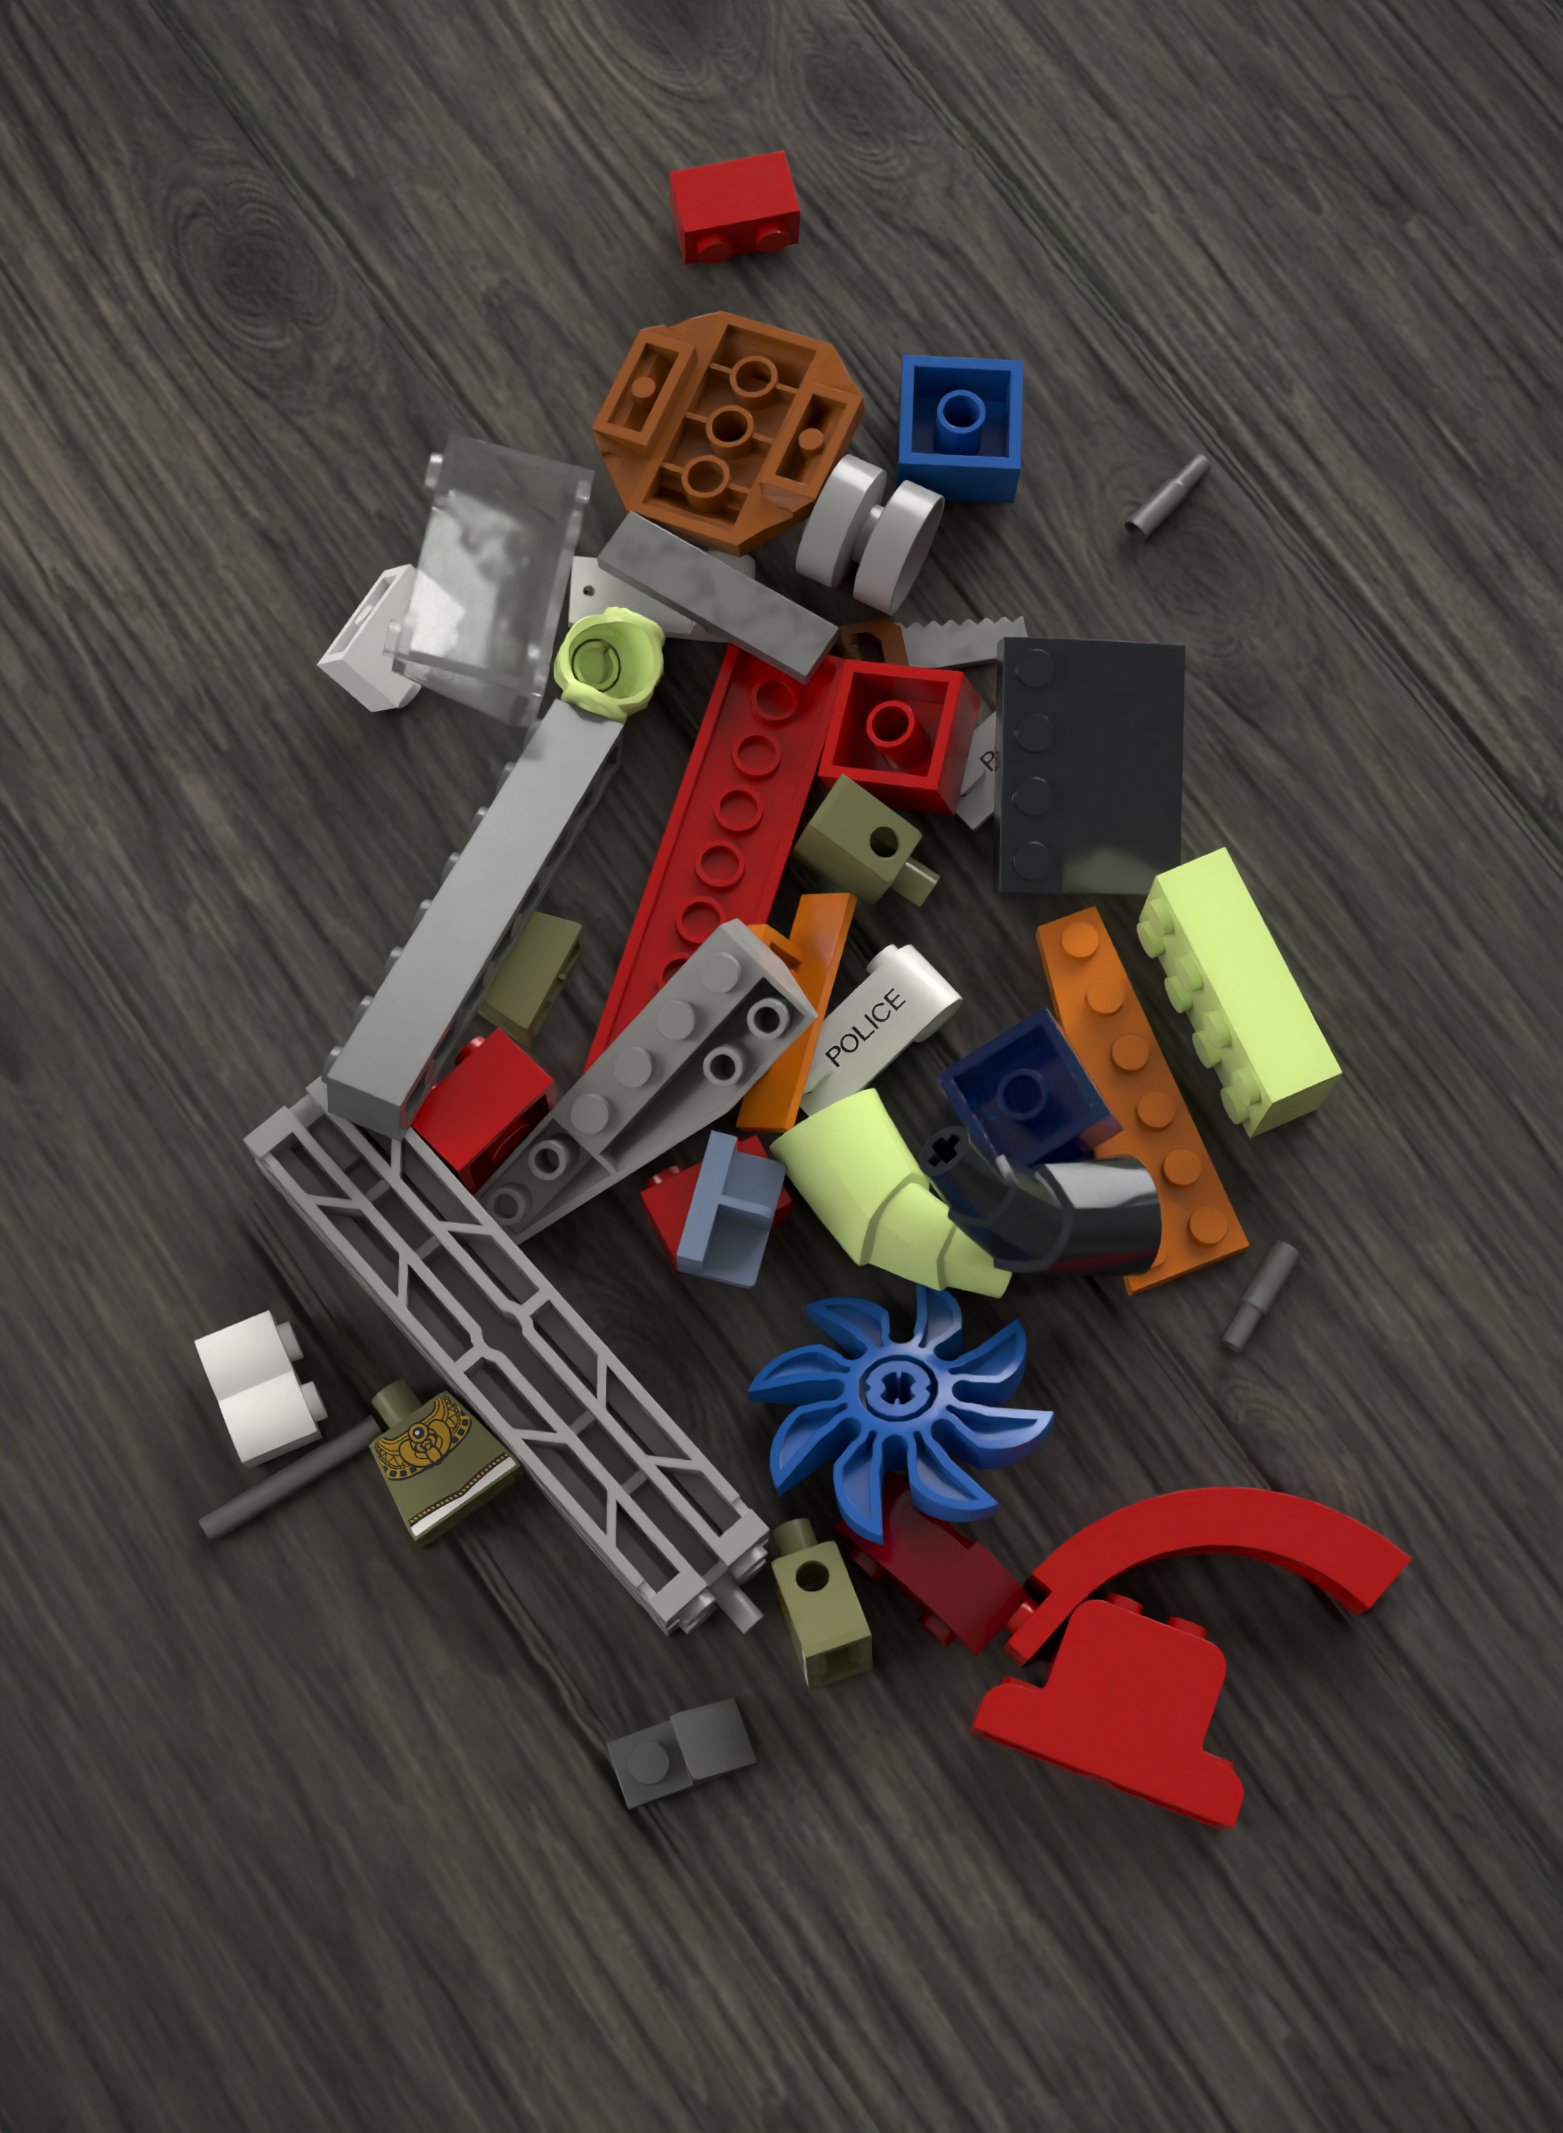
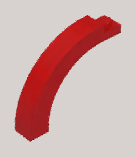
[1002,1487,1412,1667]

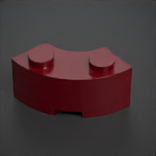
[834,1471,1030,1656]

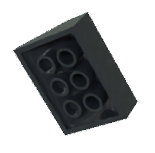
[993,637,1185,895]

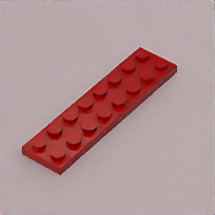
[582,642,845,1076]

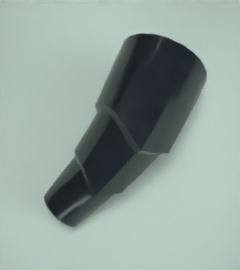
[918,1126,1162,1276]

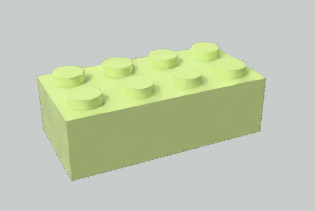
[1137,847,1342,1138]

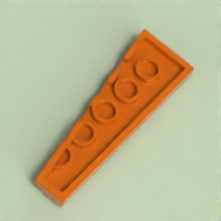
[1035,906,1250,1297]

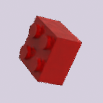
[817,659,981,816]
[410,1027,558,1196]

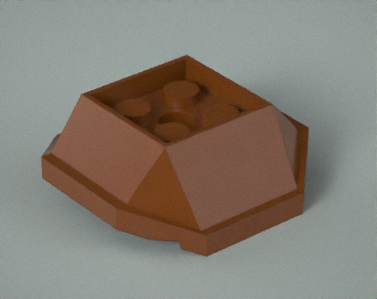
[591,311,865,558]

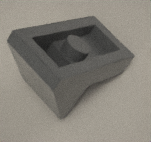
[606,1698,757,1811]

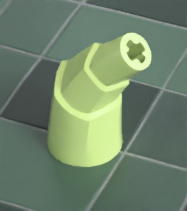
[769,1088,1013,1298]

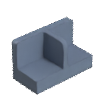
[676,1130,786,1289]

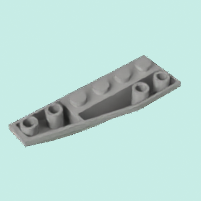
[473,918,818,1246]

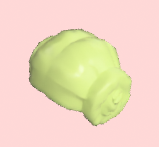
[554,606,666,725]

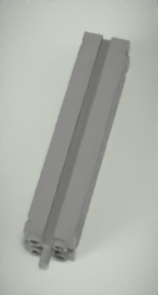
[243,1076,770,1637]

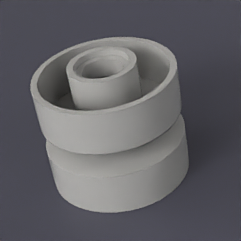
[796,454,945,616]

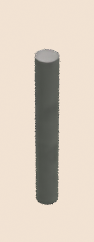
[198,1415,383,1543]

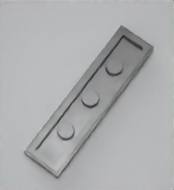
[597,510,839,685]

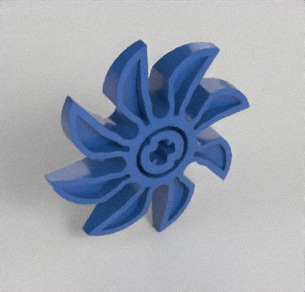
[748,1283,1054,1545]

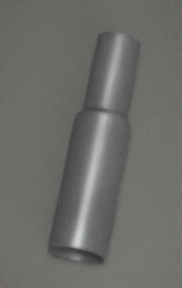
[1124,454,1211,542]
[1221,1240,1301,1352]

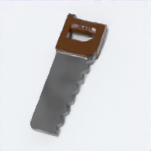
[835,617,1028,670]

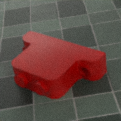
[968,1592,1244,1831]

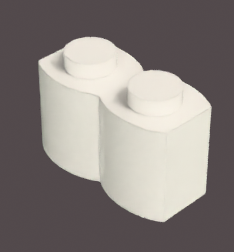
[195,1310,328,1469]

